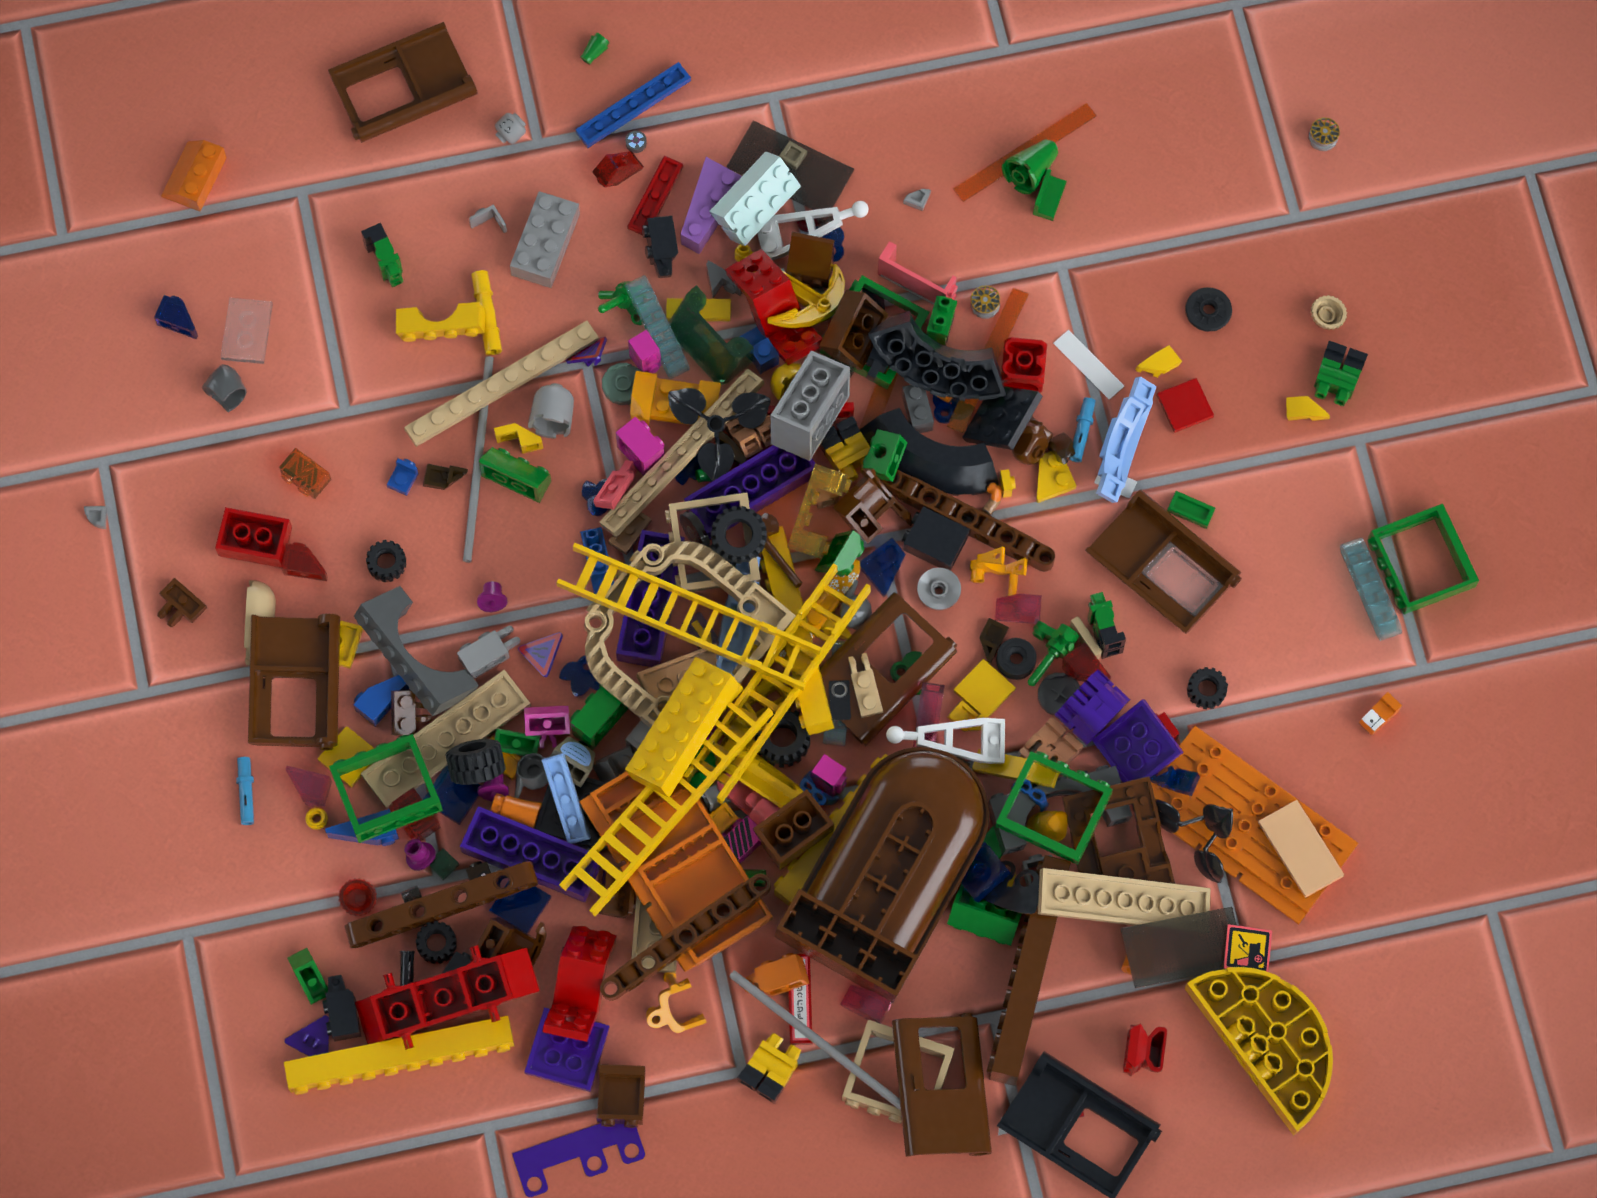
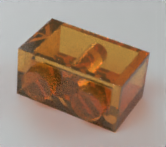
[279,448,331,499]

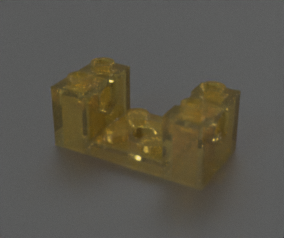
[787,463,852,559]

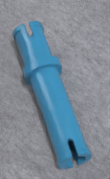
[1069,397,1096,462]
[236,757,254,825]

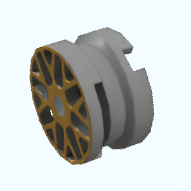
[1308,117,1340,151]
[971,285,1000,319]

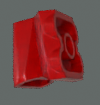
[1001,337,1047,393]
[1123,1023,1167,1076]

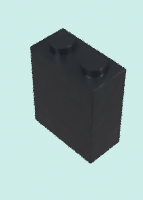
[901,507,970,571]

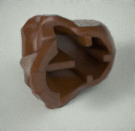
[1012,416,1053,465]

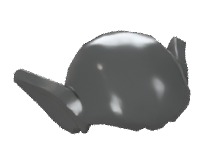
[840,580,872,629]
[514,753,549,798]

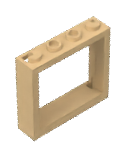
[665,493,760,592]
[842,1020,955,1123]

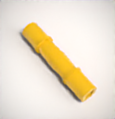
[471,270,502,356]

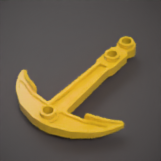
[735,244,845,328]

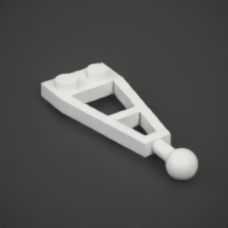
[757,201,869,261]
[886,718,1005,764]

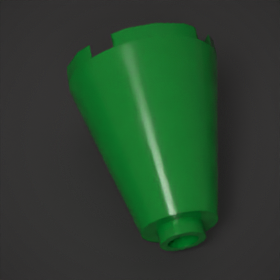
[1002,139,1058,194]

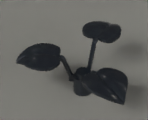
[668,388,771,481]
[1155,799,1233,883]

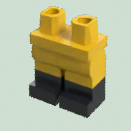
[819,416,870,483]
[737,1033,801,1104]

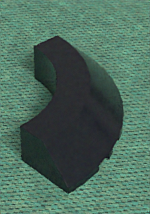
[868,311,1006,401]
[859,408,999,496]

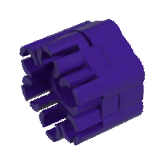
[1054,669,1130,746]

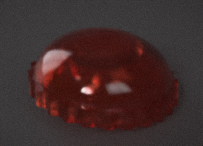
[338,878,377,916]

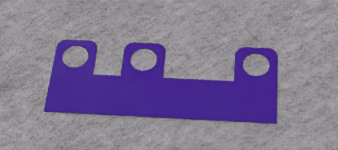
[512,1123,645,1197]

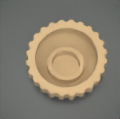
[1310,295,1347,330]

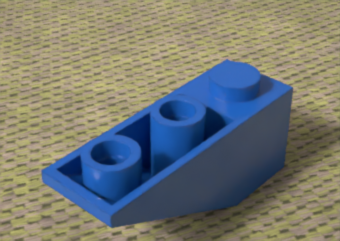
[580,527,614,594]

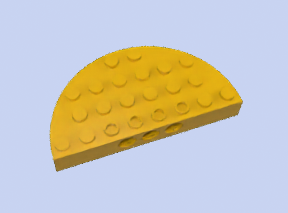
[1184,967,1333,1136]

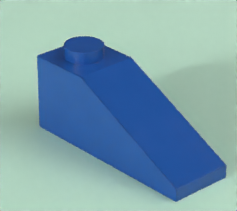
[353,675,409,727]
[325,809,399,846]

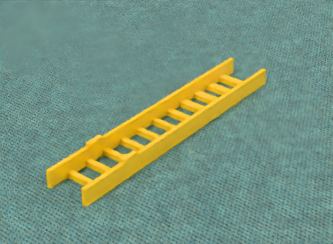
[556,543,821,691]
[683,563,871,804]
[559,683,774,916]

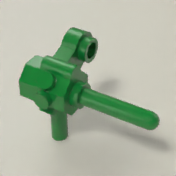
[598,281,650,325]
[1028,621,1079,686]

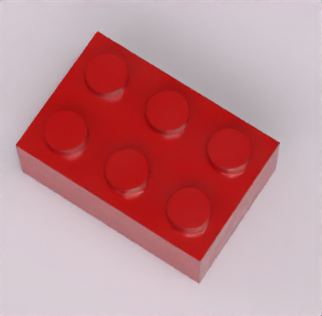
[215,507,292,568]

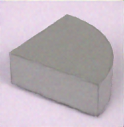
[903,189,931,211]
[84,506,107,529]

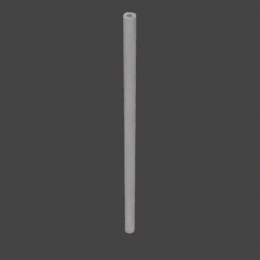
[463,356,494,563]
[729,970,901,1111]

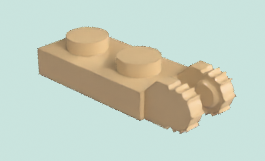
[848,653,883,718]

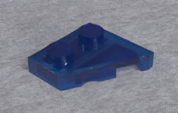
[860,538,906,598]

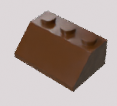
[819,290,889,370]
[753,789,834,870]

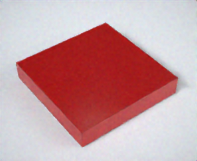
[1157,378,1214,433]

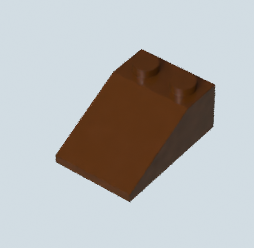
[786,232,834,289]

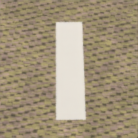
[1053,330,1124,399]

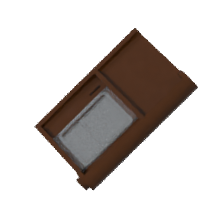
[1085,490,1242,634]

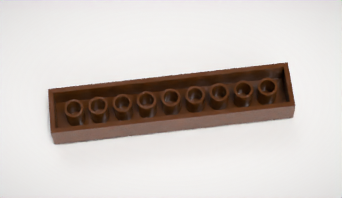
[987,855,1071,1086]

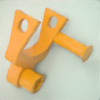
[970,546,1027,600]
[646,972,707,1033]

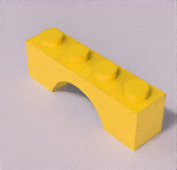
[396,302,485,342]

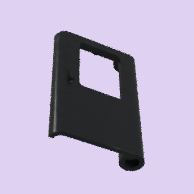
[997,1051,1162,1198]

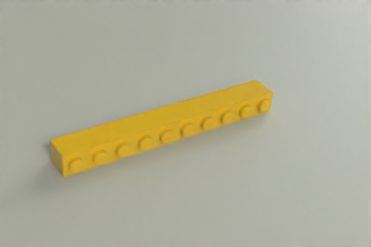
[759,526,835,735]
[284,1016,514,1095]

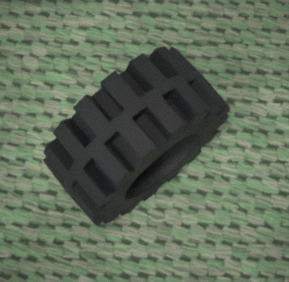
[366,540,406,582]
[1187,667,1228,710]
[416,921,457,964]

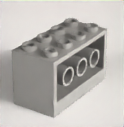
[770,351,850,461]

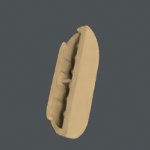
[244,580,276,665]

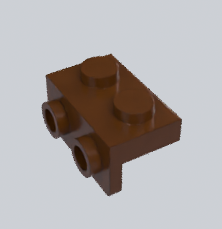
[599,870,636,919]

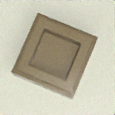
[779,141,807,170]

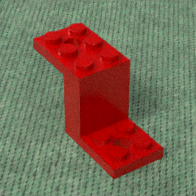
[725,249,823,365]
[543,926,617,1042]

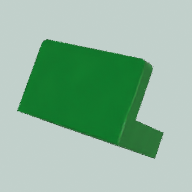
[1033,168,1067,221]

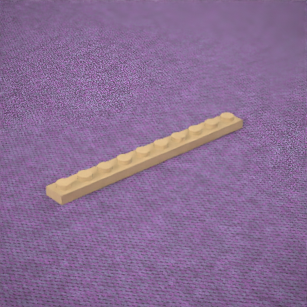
[404,321,599,447]
[600,369,765,538]

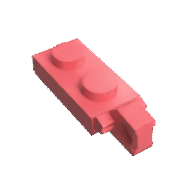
[593,460,637,510]

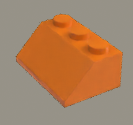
[161,140,227,212]

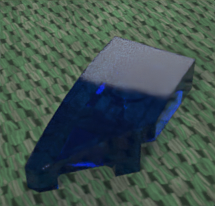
[1150,766,1200,796]

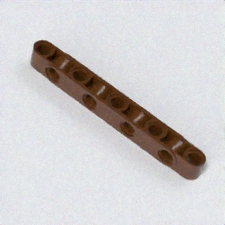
[881,470,1055,572]
[345,861,538,948]
[600,874,771,1001]

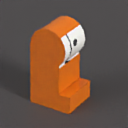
[1359,692,1402,736]

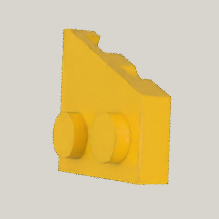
[1036,451,1077,503]

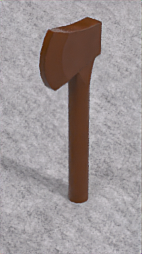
[761,513,802,588]

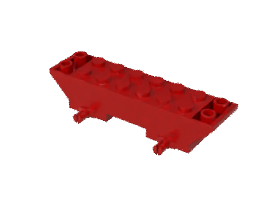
[355,945,540,1050]

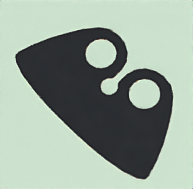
[968,860,1039,914]

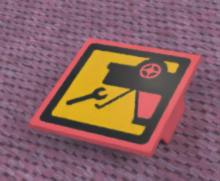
[1223,924,1272,972]

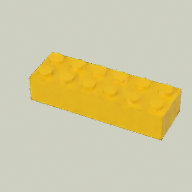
[625,657,739,798]

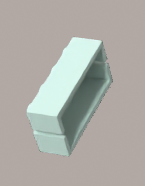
[709,151,801,246]

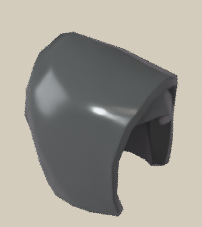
[202,364,247,412]

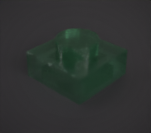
[429,848,459,881]

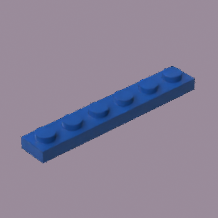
[575,62,691,148]

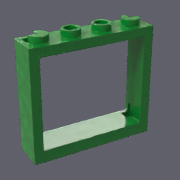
[819,275,930,389]
[1367,504,1479,615]
[329,734,443,843]
[996,751,1113,865]

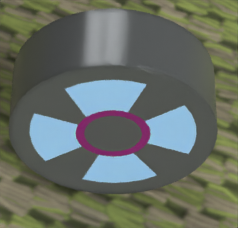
[625,131,647,153]

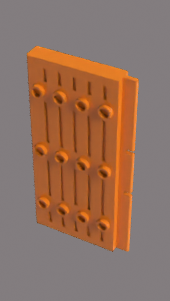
[1151,726,1359,925]
[579,772,773,972]

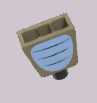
[550,737,595,787]

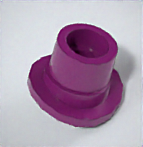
[477,581,508,613]
[478,774,509,802]
[404,839,436,871]

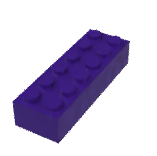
[684,445,818,540]
[616,530,685,667]
[460,806,601,903]

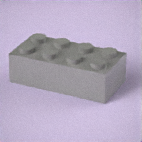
[510,191,580,288]

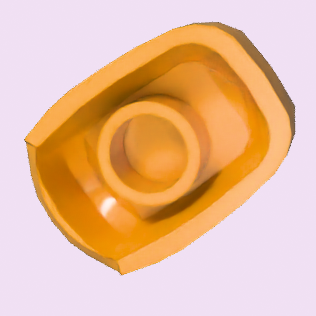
[1026,811,1067,842]

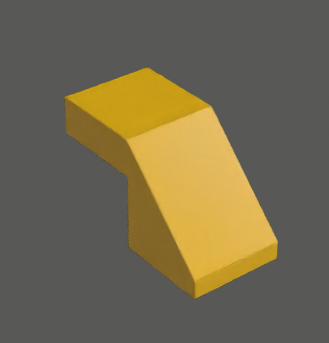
[494,423,543,454]

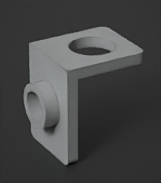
[469,204,507,233]
[701,785,732,813]
[1021,854,1052,886]

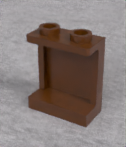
[596,1064,646,1128]

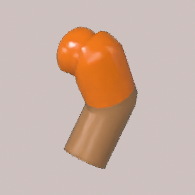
[982,482,1002,516]

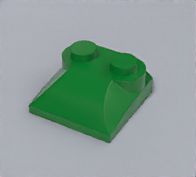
[815,530,865,577]

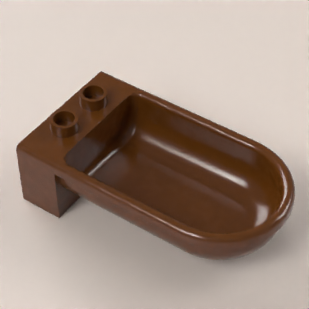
[775,747,989,1004]

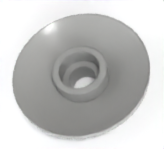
[917,568,961,610]

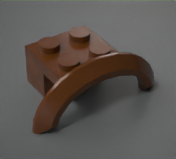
[833,468,912,544]
[470,917,547,967]

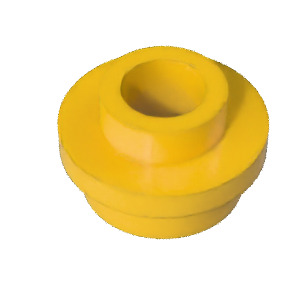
[305,807,328,830]

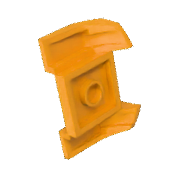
[630,371,721,426]

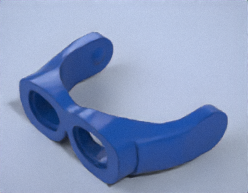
[800,770,840,806]
[1011,779,1049,812]

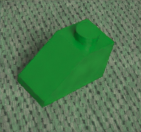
[287,948,328,1005]

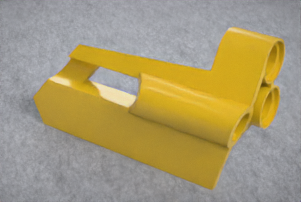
[715,717,803,808]

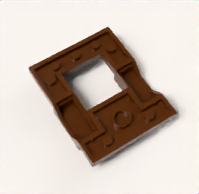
[1062,776,1175,884]

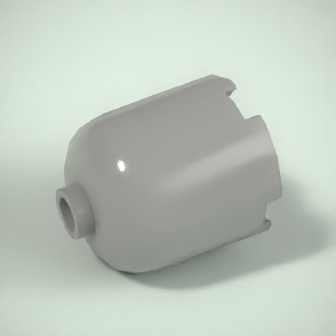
[528,383,574,439]

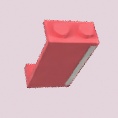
[878,241,958,305]

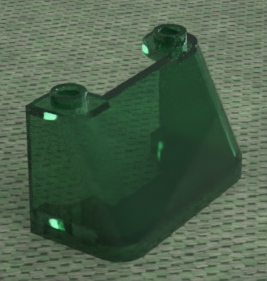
[668,285,754,385]

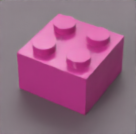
[616,416,665,476]

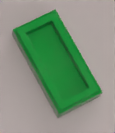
[1167,491,1216,529]

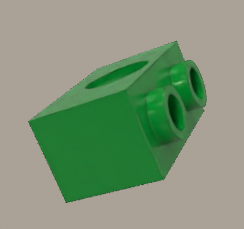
[863,429,908,482]

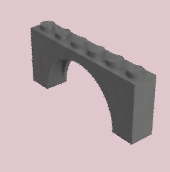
[354,586,479,717]
[988,765,1132,855]

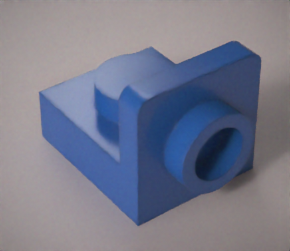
[387,458,418,496]

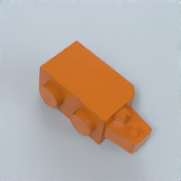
[744,953,809,996]

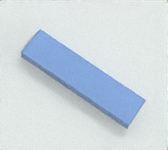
[542,753,591,844]

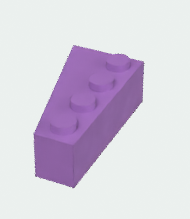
[681,157,742,254]

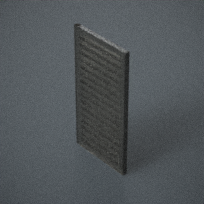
[727,120,854,210]
[1121,907,1237,988]

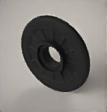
[1185,287,1232,331]

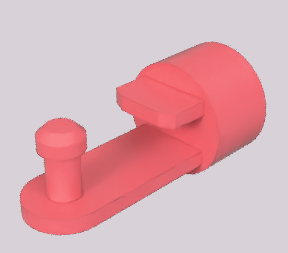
[716,772,780,825]

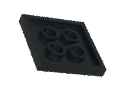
[962,386,1043,450]
[534,777,606,848]

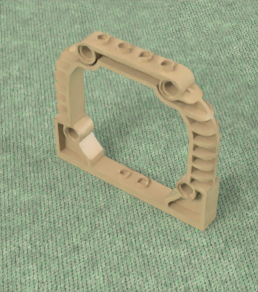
[584,541,796,728]

